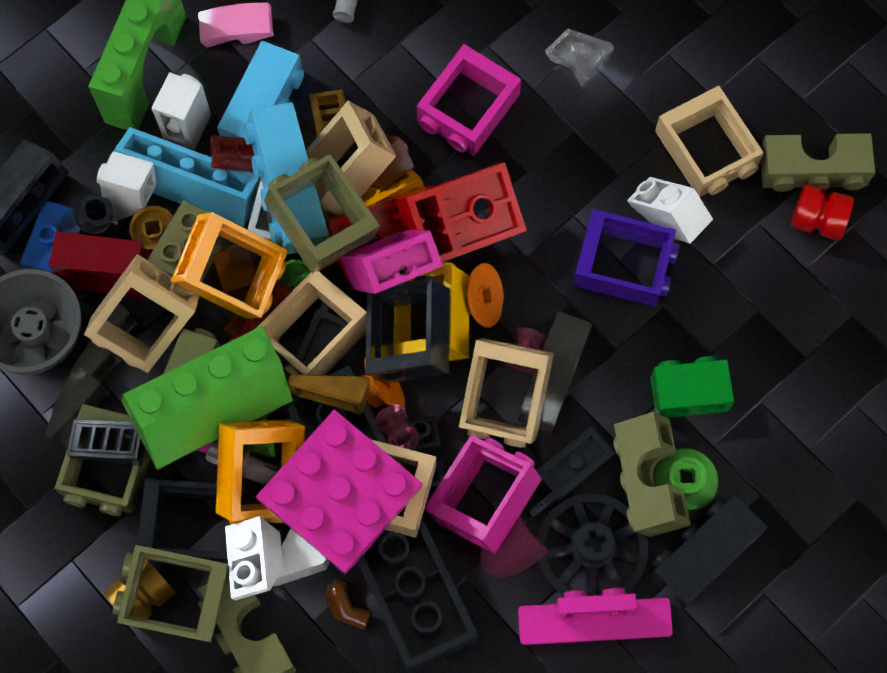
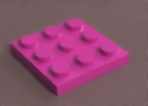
[256,410,423,575]

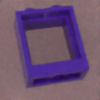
[573,209,680,307]

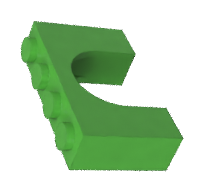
[88,0,186,130]

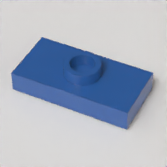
[20,201,72,274]

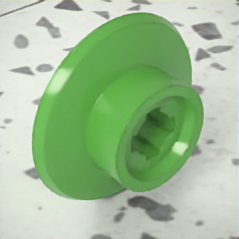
[653,448,718,512]

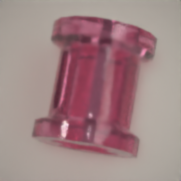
[505,327,547,374]
[375,404,420,450]

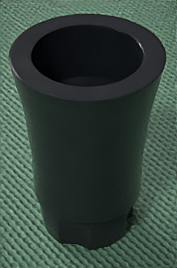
[59,193,114,237]

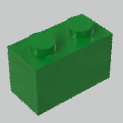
[650,356,734,418]

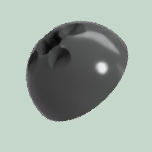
[0,269,82,375]

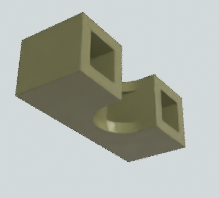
[760,133,875,192]
[614,412,691,537]
[198,572,296,673]

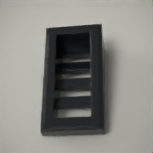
[67,419,145,466]

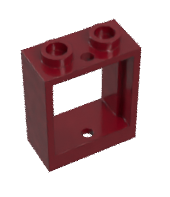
[48,231,150,300]

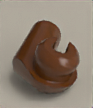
[325,579,372,631]

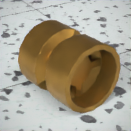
[129,206,173,255]
[103,559,176,629]

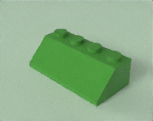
[122,326,293,470]

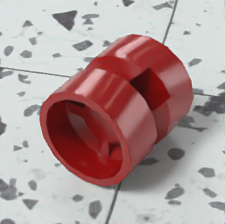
[791,184,854,242]

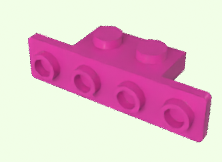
[518,588,673,645]

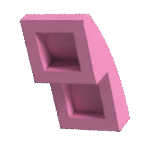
[199,3,273,48]

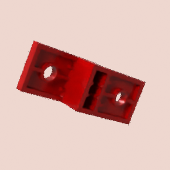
[325,162,527,290]

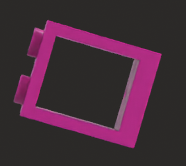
[417,44,521,156]
[341,229,443,294]
[424,435,542,555]

